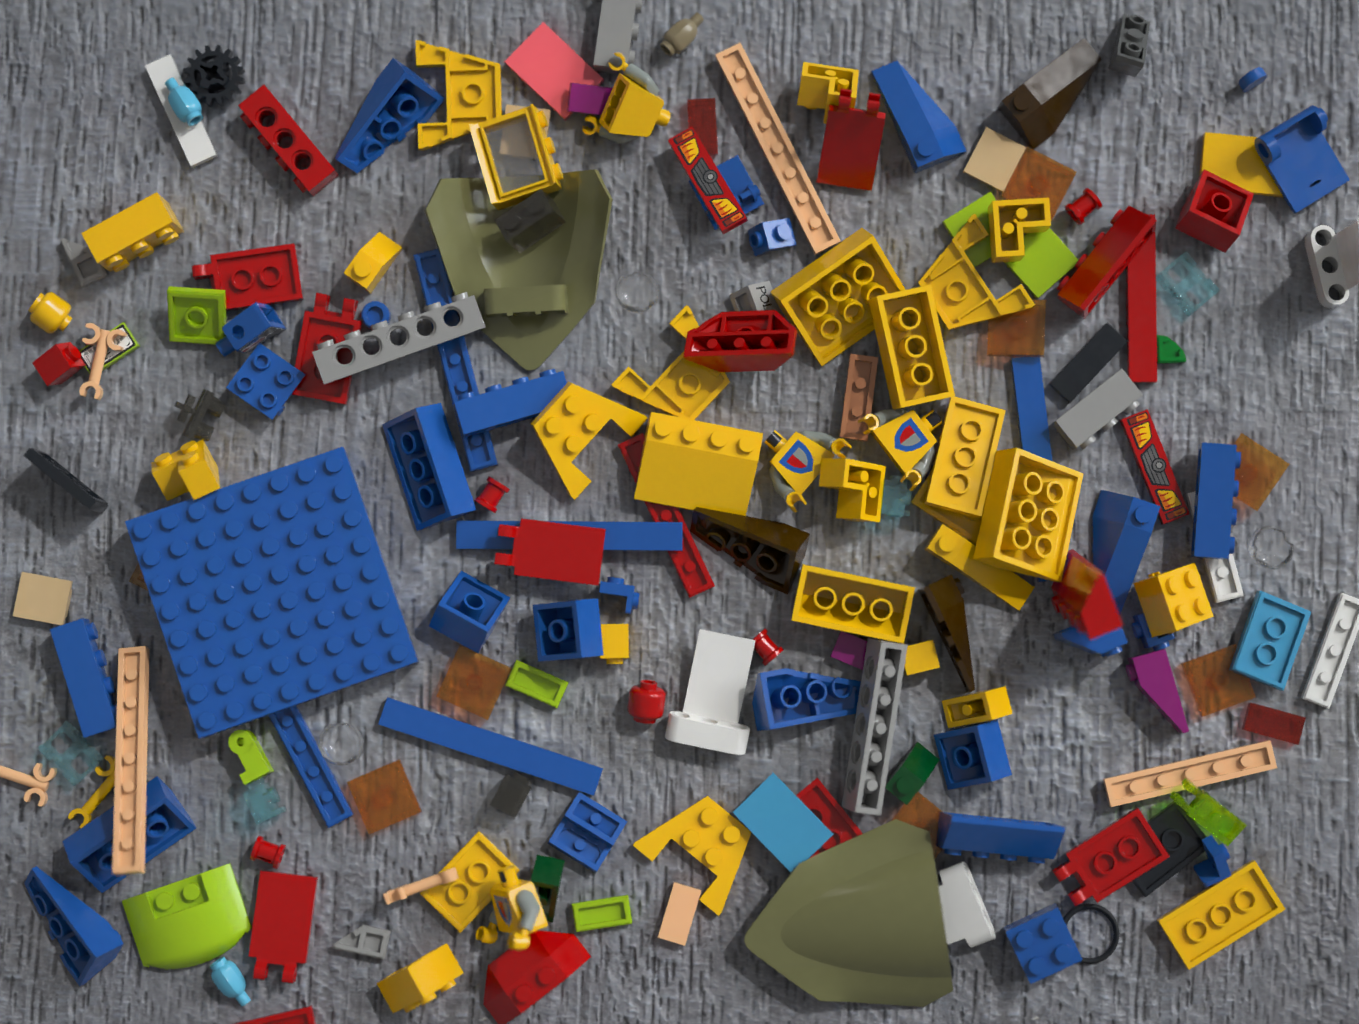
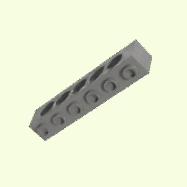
[312,292,486,384]
[841,638,908,815]

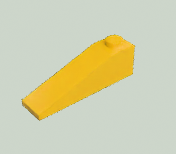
[924,524,1035,611]

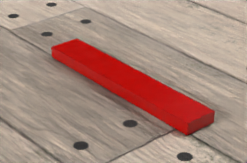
[1126,214,1157,383]
[618,433,715,598]

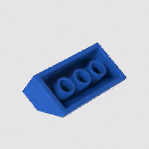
[382,403,476,531]
[62,776,196,893]
[936,812,1065,863]

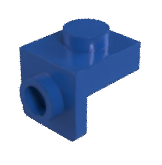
[748,218,797,256]
[599,577,640,615]
[1131,612,1175,651]
[1193,835,1231,887]

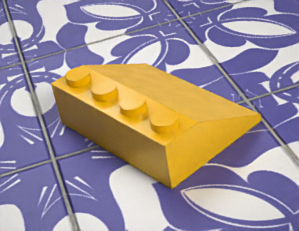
[770,228,906,366]
[634,412,763,516]
[973,447,1083,582]

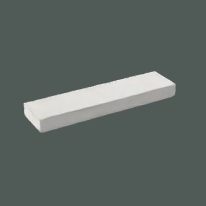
[145,54,218,168]
[1186,492,1244,603]
[1301,593,1359,709]

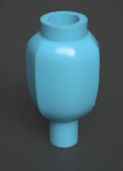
[165,78,203,126]
[210,956,251,1007]

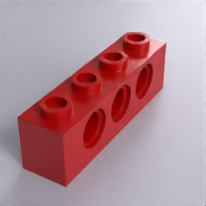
[238,85,339,196]

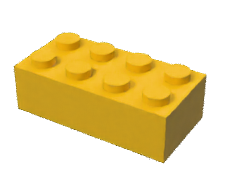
[868,285,955,409]

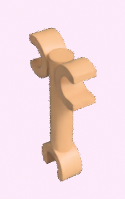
[79,323,127,400]
[0,763,57,807]
[383,867,459,905]

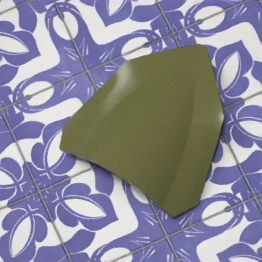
[424,170,613,371]
[744,819,953,1007]

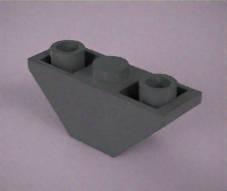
[1108,14,1150,77]

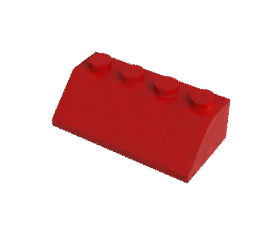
[1057,206,1157,319]
[1051,549,1123,640]

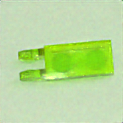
[1169,778,1247,846]

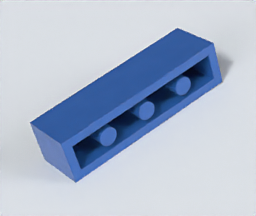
[453,369,567,438]
[1191,442,1241,560]
[50,618,117,738]

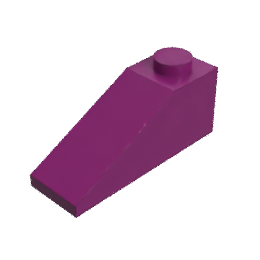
[1126,649,1189,733]

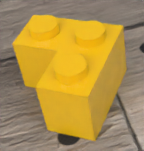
[797,62,859,124]
[988,198,1051,263]
[151,439,220,501]
[819,458,886,522]
[376,943,464,1013]

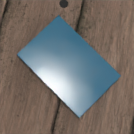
[1229,590,1311,691]
[732,773,834,873]

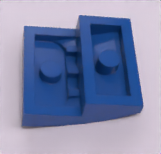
[547,792,627,873]

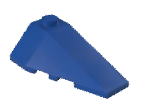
[335,58,445,173]
[871,61,967,174]
[1092,490,1160,615]
[752,668,861,731]
[24,866,124,986]

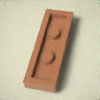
[839,354,878,442]

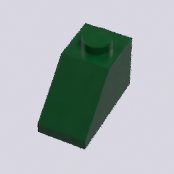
[885,742,940,805]
[531,855,565,923]

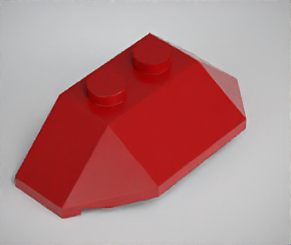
[683,310,797,372]
[483,930,591,1024]

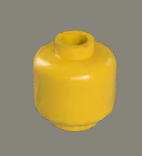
[28,292,72,334]

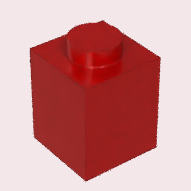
[32,342,86,386]

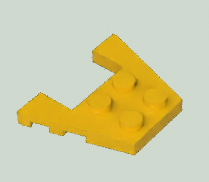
[415,40,502,151]
[918,214,1035,330]
[611,305,730,420]
[531,382,648,500]
[633,795,752,916]

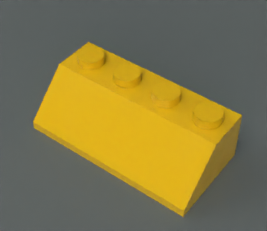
[791,564,915,644]

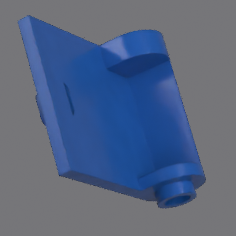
[1254,105,1350,214]

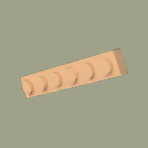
[1103,740,1277,807]

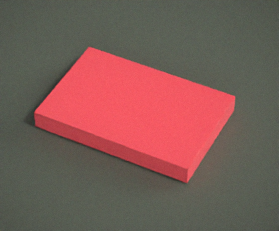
[504,22,604,121]

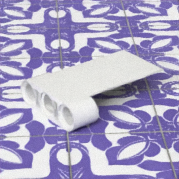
[1305,220,1359,308]
[665,629,755,755]
[939,861,996,948]

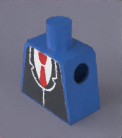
[216,302,286,357]

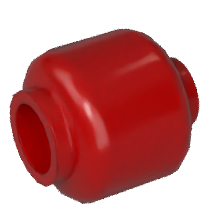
[627,680,666,724]

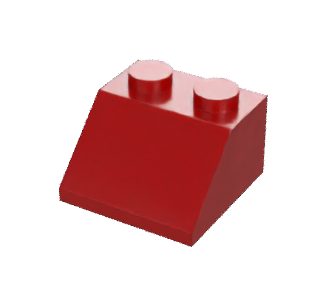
[1175,169,1254,253]

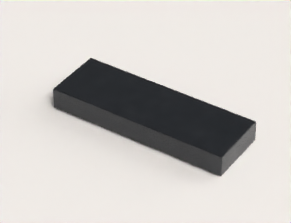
[1049,322,1128,403]

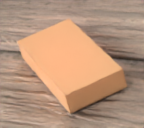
[658,882,701,946]

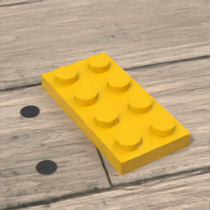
[924,396,1006,519]
[1157,860,1286,970]

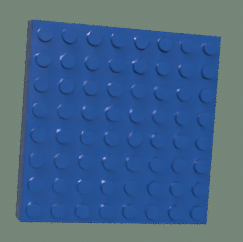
[125,447,419,739]

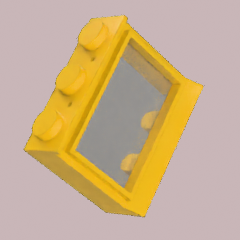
[468,104,564,210]

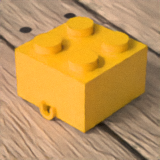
[1133,563,1214,637]

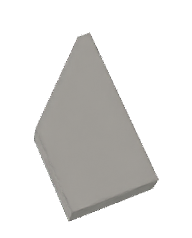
[60,238,109,288]
[333,924,391,959]

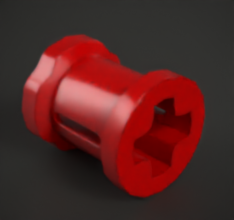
[1064,188,1102,225]
[474,476,510,513]
[752,628,784,666]
[250,836,286,869]

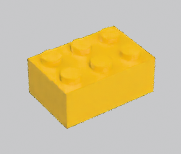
[81,192,184,272]

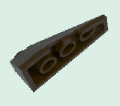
[998,38,1102,151]
[690,507,810,595]
[918,575,975,692]

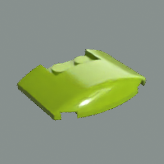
[122,863,252,969]

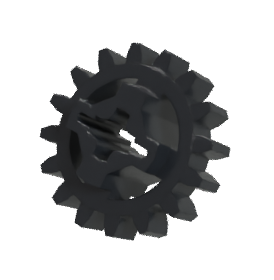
[183,45,246,107]

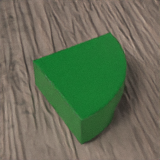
[1157,335,1186,364]

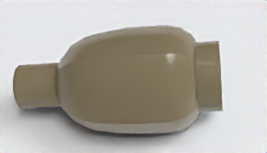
[660,12,704,57]

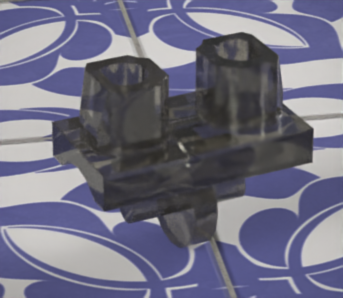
[174,389,226,441]

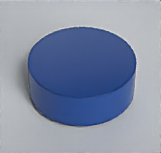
[1238,67,1268,92]
[361,301,390,329]

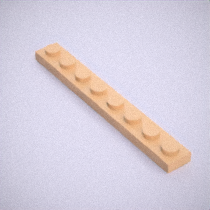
[715,42,841,255]
[112,646,150,876]

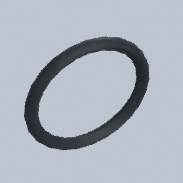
[1063,903,1120,964]

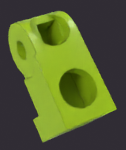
[228,729,274,785]

